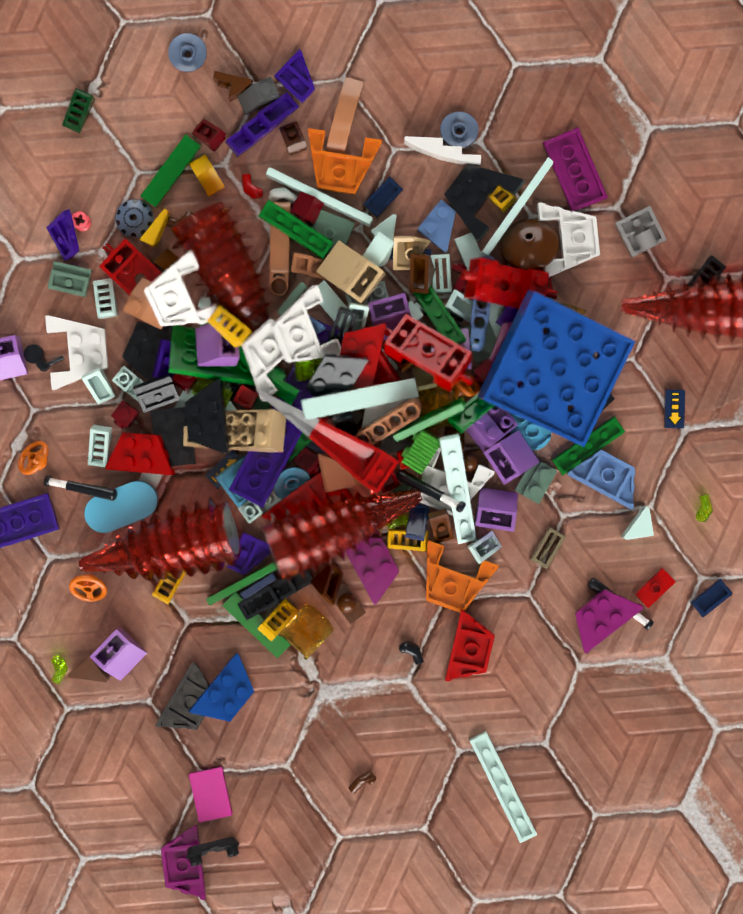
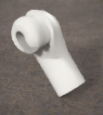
[268,187,298,204]

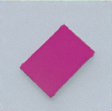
[189,766,233,823]

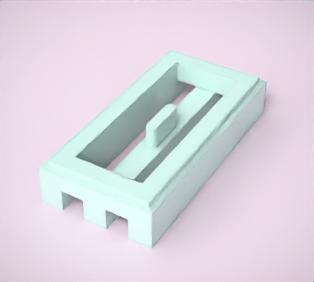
[430,254,452,294]

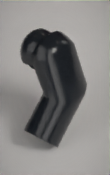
[399,641,424,665]

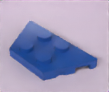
[188,653,254,722]

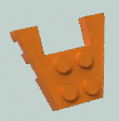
[308,128,382,195]
[426,540,499,613]

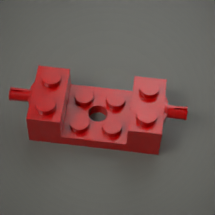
[99,238,163,296]
[461,258,558,309]
[384,314,474,392]

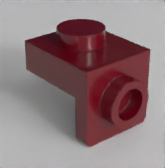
[450,263,468,292]
[293,447,321,477]

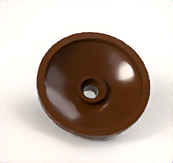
[501,219,559,270]

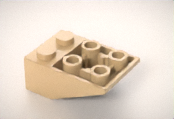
[316,241,385,304]
[225,409,286,452]

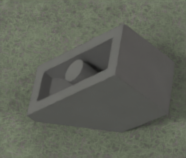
[238,76,280,115]

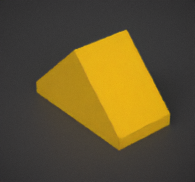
[189,154,225,197]

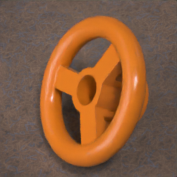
[453,371,481,398]
[18,441,49,475]
[69,574,107,602]

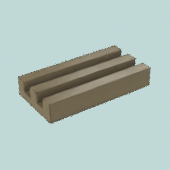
[530,527,566,569]

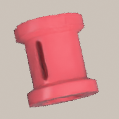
[72,211,91,231]

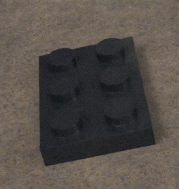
[151,407,196,466]

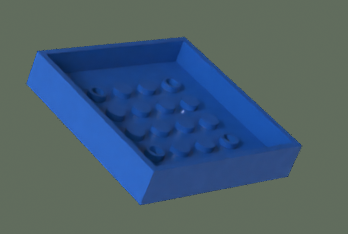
[477,290,636,447]

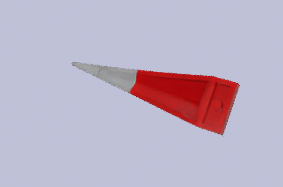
[257,390,399,494]

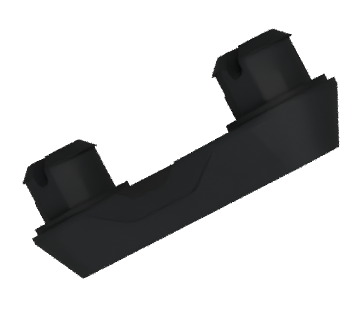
[186,837,239,867]

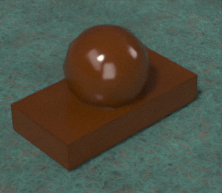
[462,450,489,473]
[335,582,366,624]

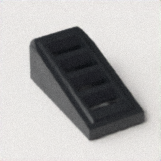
[685,255,726,298]

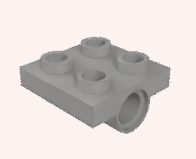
[615,206,667,258]

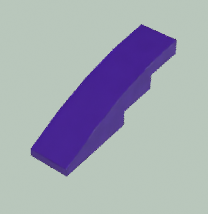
[225,92,299,157]

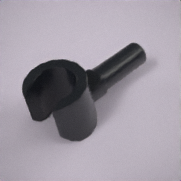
[36,356,64,372]

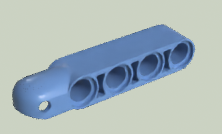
[470,255,495,352]

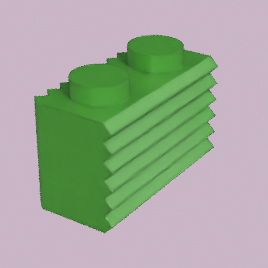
[401,428,440,474]

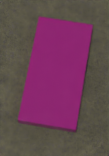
[542,127,608,212]

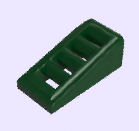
[62,88,95,134]

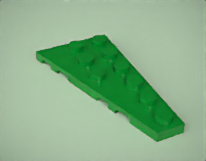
[168,325,285,386]

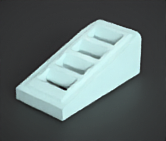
[93,278,119,319]
[88,425,112,467]

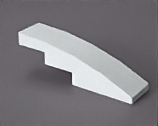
[404,136,481,166]

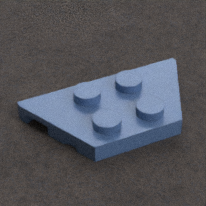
[567,450,635,510]

